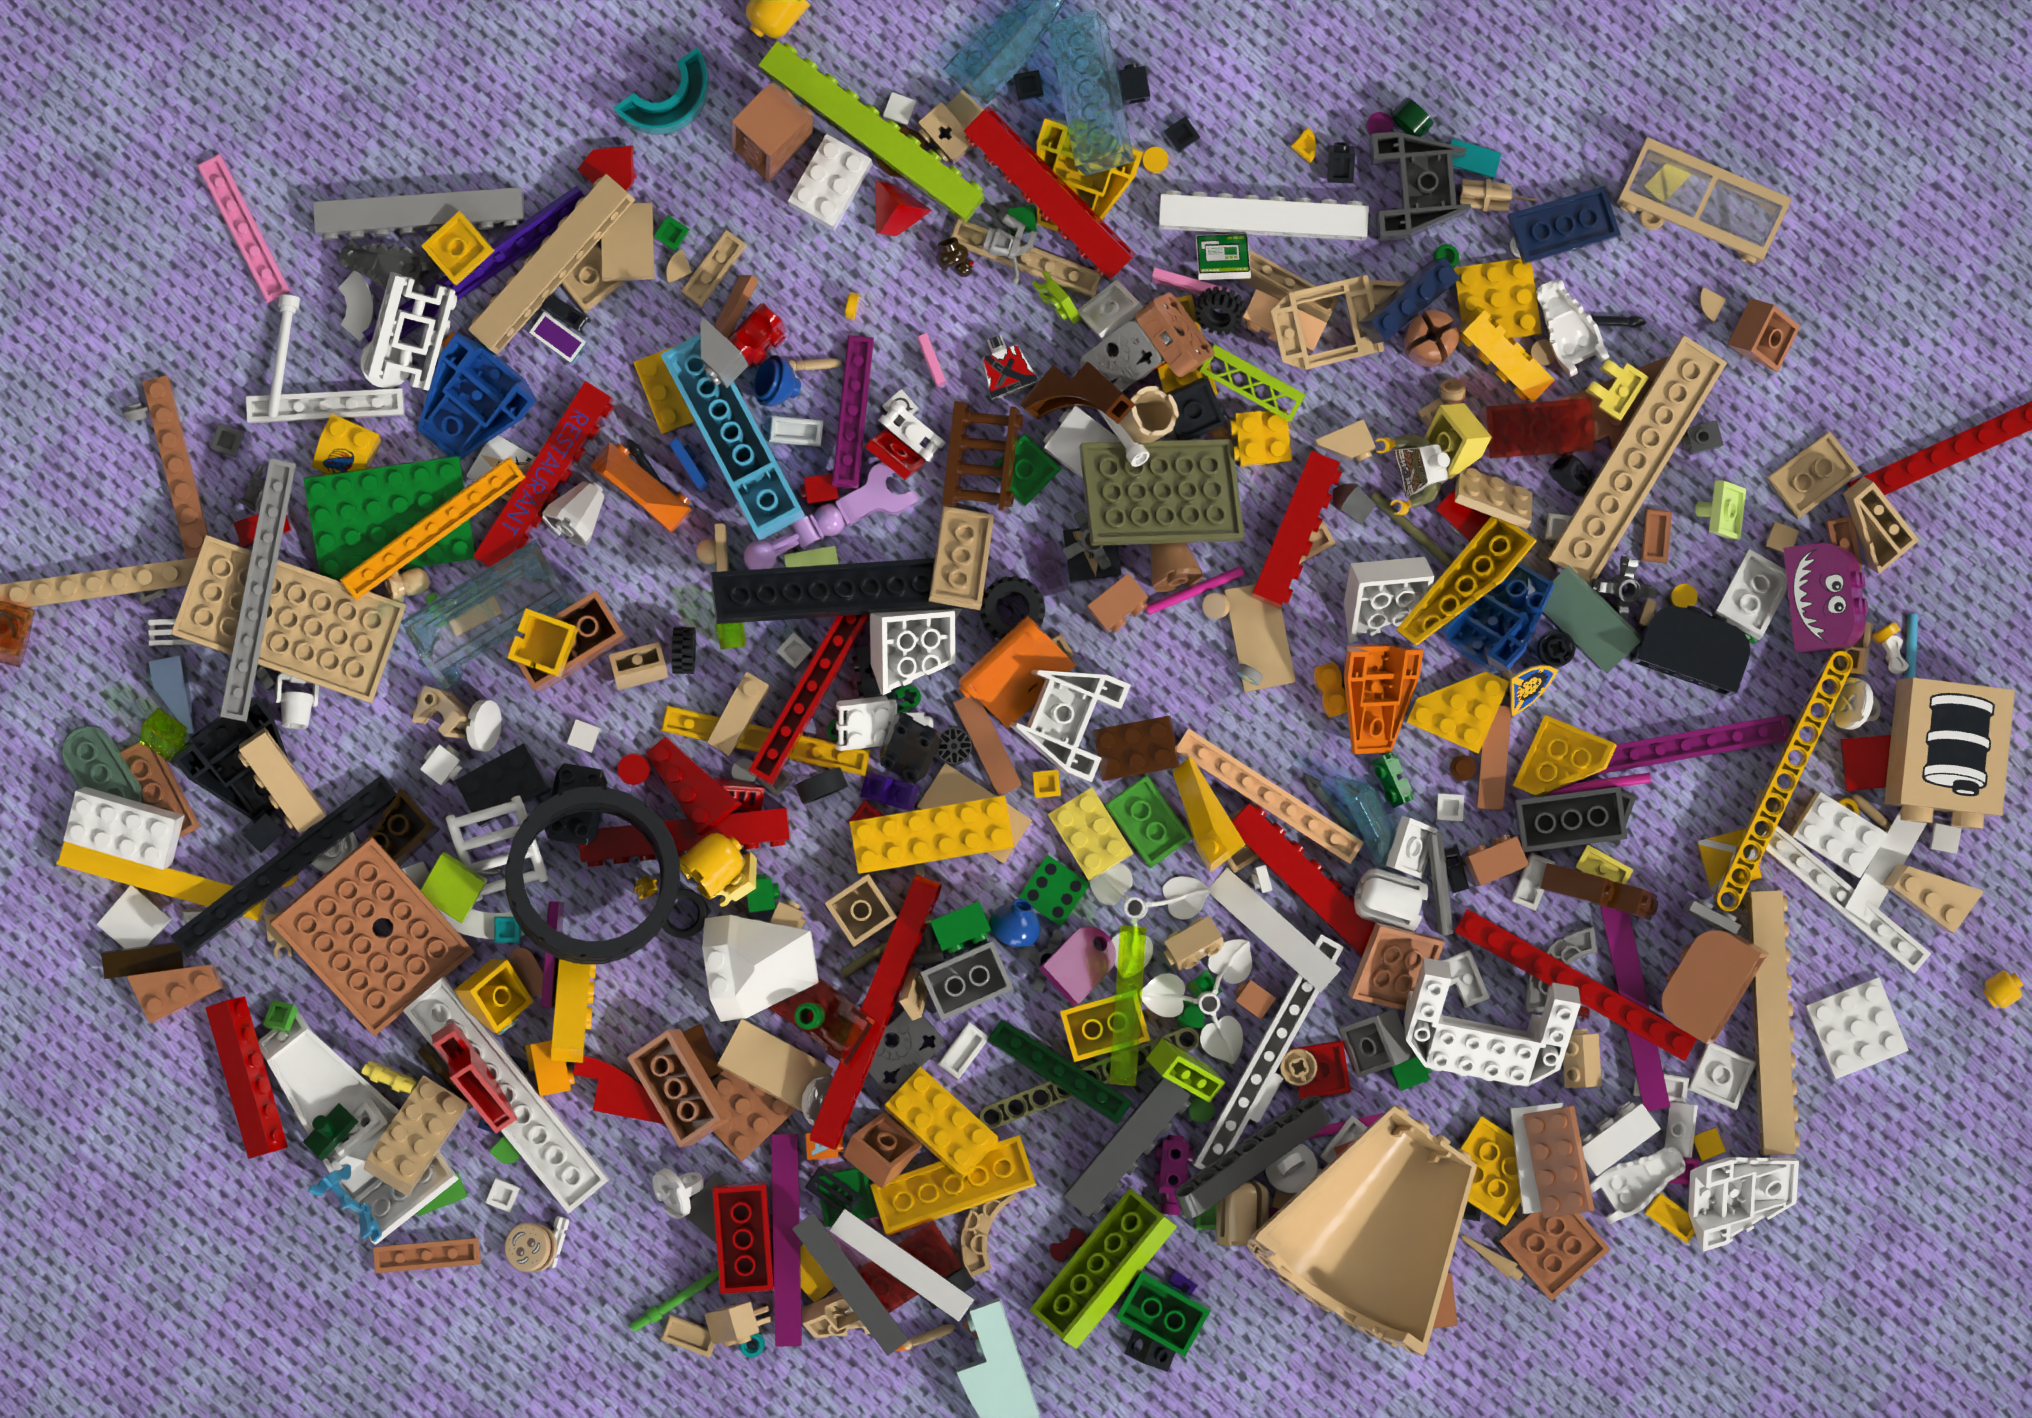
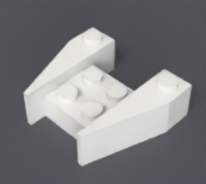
[1009,670,1131,782]

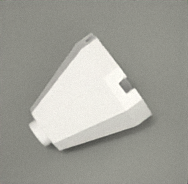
[542,481,605,548]

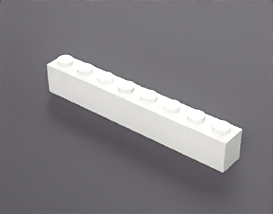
[1158,191,1369,241]

